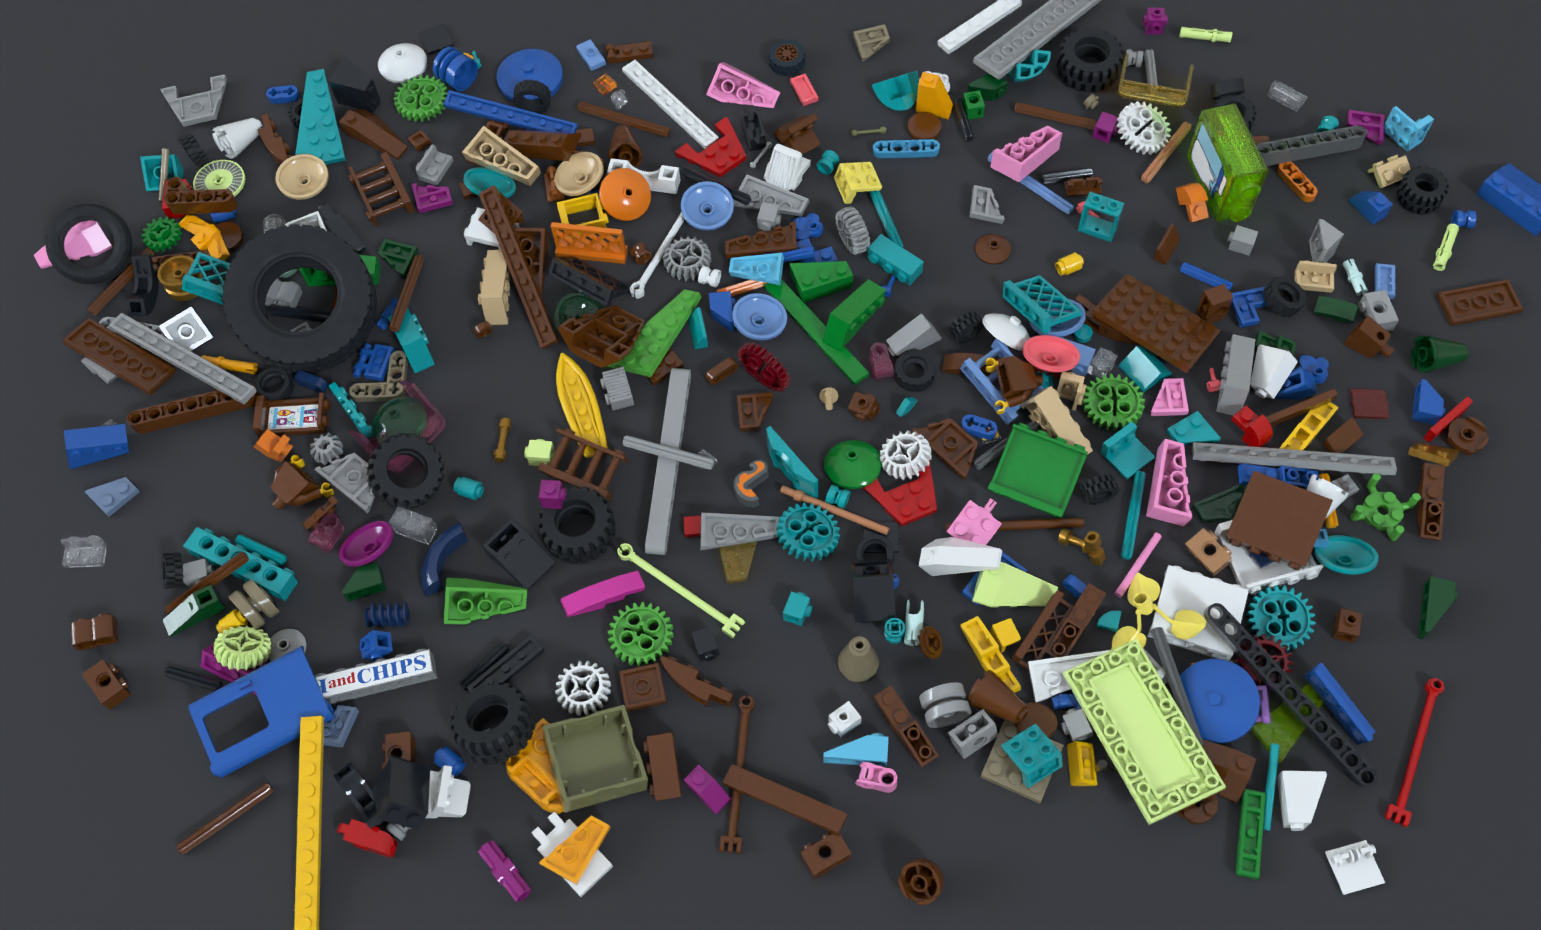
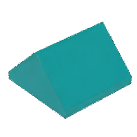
[140,154,184,191]
[1118,346,1172,393]

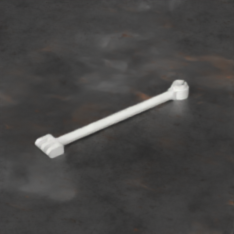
[630,212,685,299]

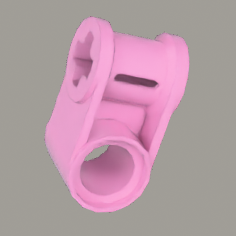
[855,762,897,793]

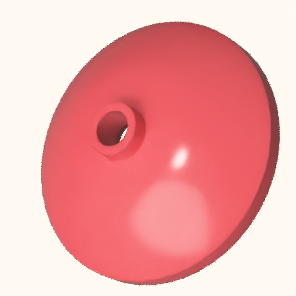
[1023,335,1080,373]

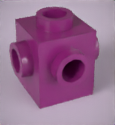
[1142,8,1168,35]

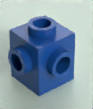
[360,630,393,662]

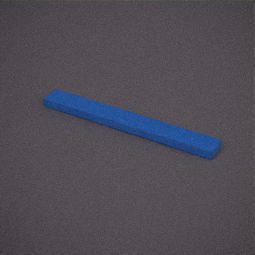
[444,90,578,133]

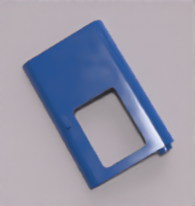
[189,646,336,778]

